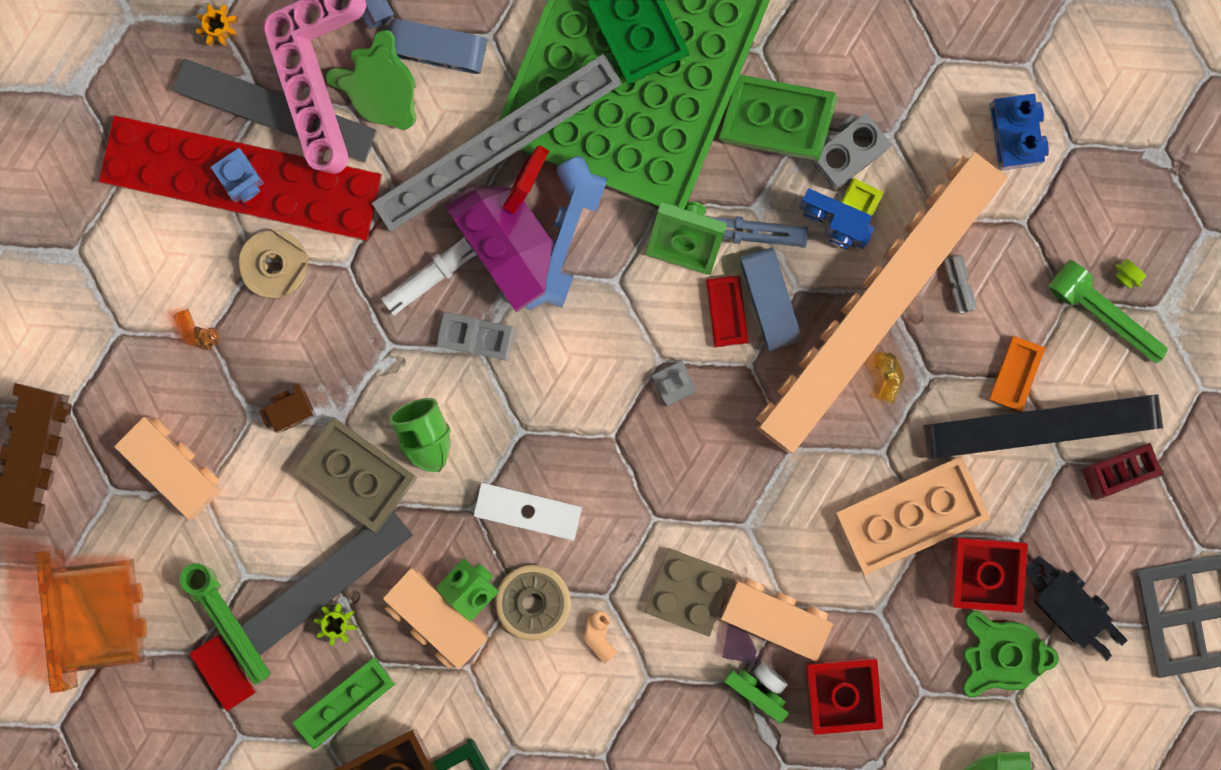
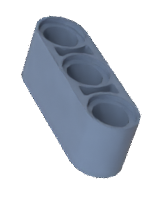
[389,19,488,74]
[740,247,802,352]

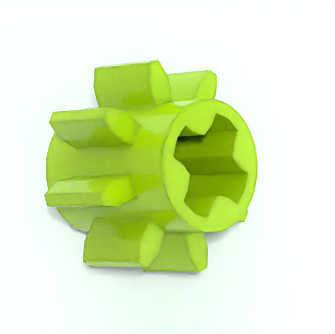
[314,603,358,646]

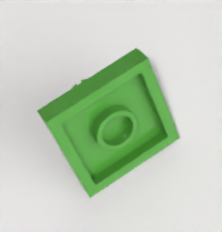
[645,201,728,275]

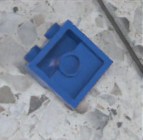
[798,188,874,250]

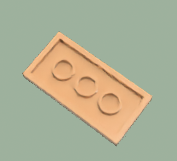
[835,456,990,576]

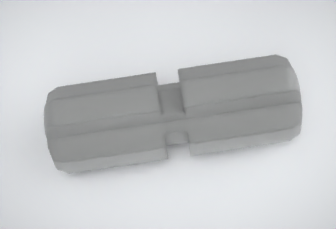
[943,255,977,314]

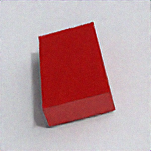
[503,145,549,214]
[706,275,749,348]
[189,634,257,712]

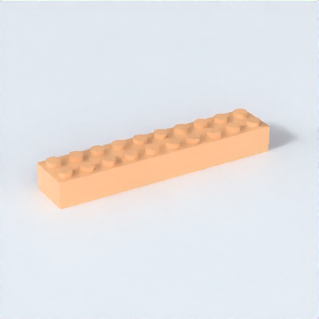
[756,152,1008,454]

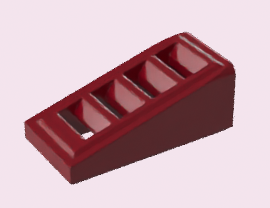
[1082,443,1163,500]

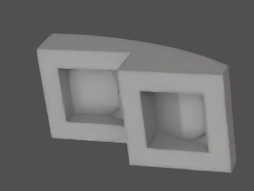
[437,312,516,361]

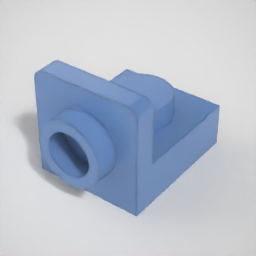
[211,148,264,203]

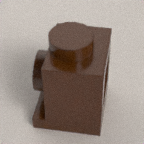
[260,384,317,433]

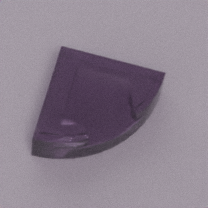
[722,623,757,664]

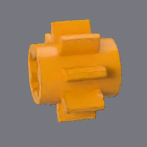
[195,4,239,47]

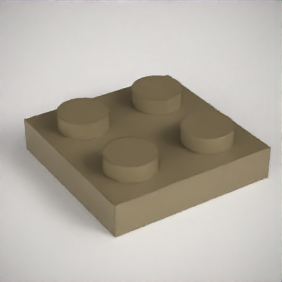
[645,548,734,637]

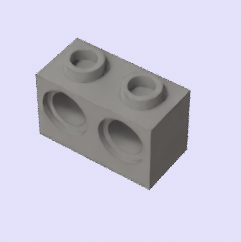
[810,113,892,191]

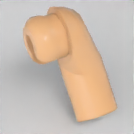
[584,611,617,664]

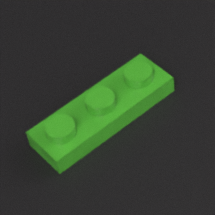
[293,657,396,750]

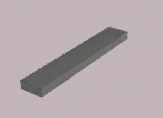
[172,58,377,163]
[241,511,413,656]

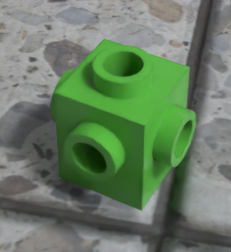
[435,558,499,622]

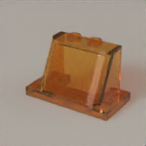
[35,550,147,693]

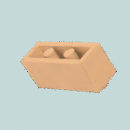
[114,417,222,520]
[383,567,489,669]
[720,577,833,662]

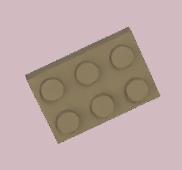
[292,417,417,534]

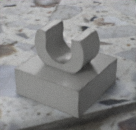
[651,360,697,407]

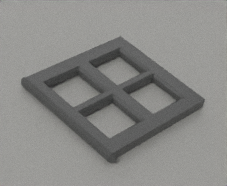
[1135,555,1221,678]

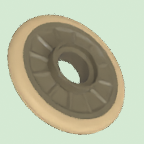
[495,565,571,641]

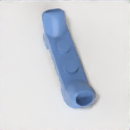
[525,155,607,310]

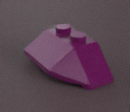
[444,186,553,313]

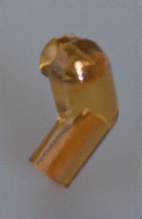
[173,309,220,350]

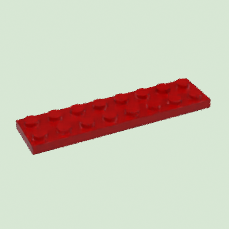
[99,115,383,242]

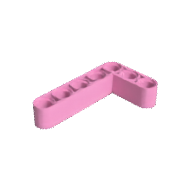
[264,0,366,174]

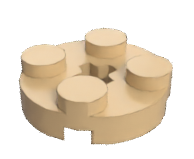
[239,230,309,299]

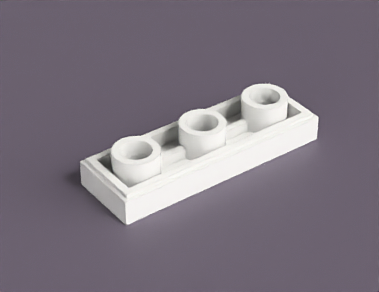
[474,483,582,541]

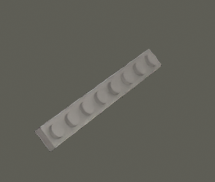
[372,54,623,232]

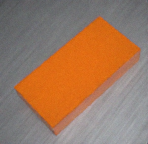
[988,336,1046,412]

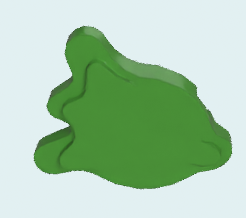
[326,30,417,130]
[962,610,1059,698]

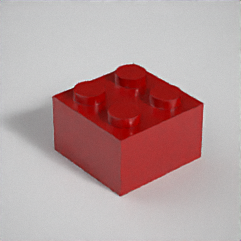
[948,537,1028,613]
[805,656,884,735]

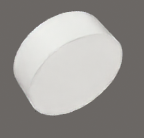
[754,662,788,694]

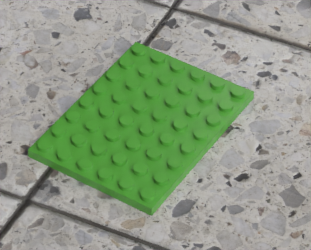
[498,0,770,210]

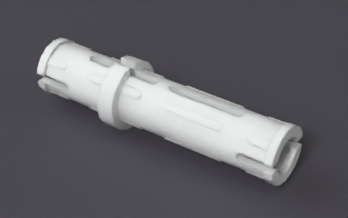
[381,237,477,316]

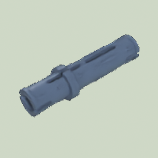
[706,216,808,248]

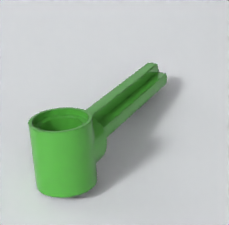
[1047,259,1168,364]
[180,563,271,685]

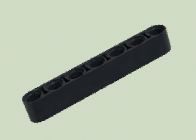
[923,394,1163,459]

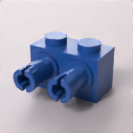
[989,93,1049,171]

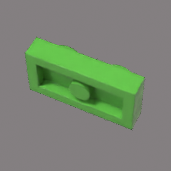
[724,669,789,724]

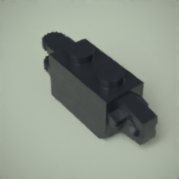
[1026,556,1128,661]

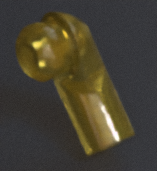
[873,352,904,404]

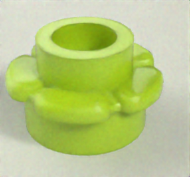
[1115,258,1147,289]

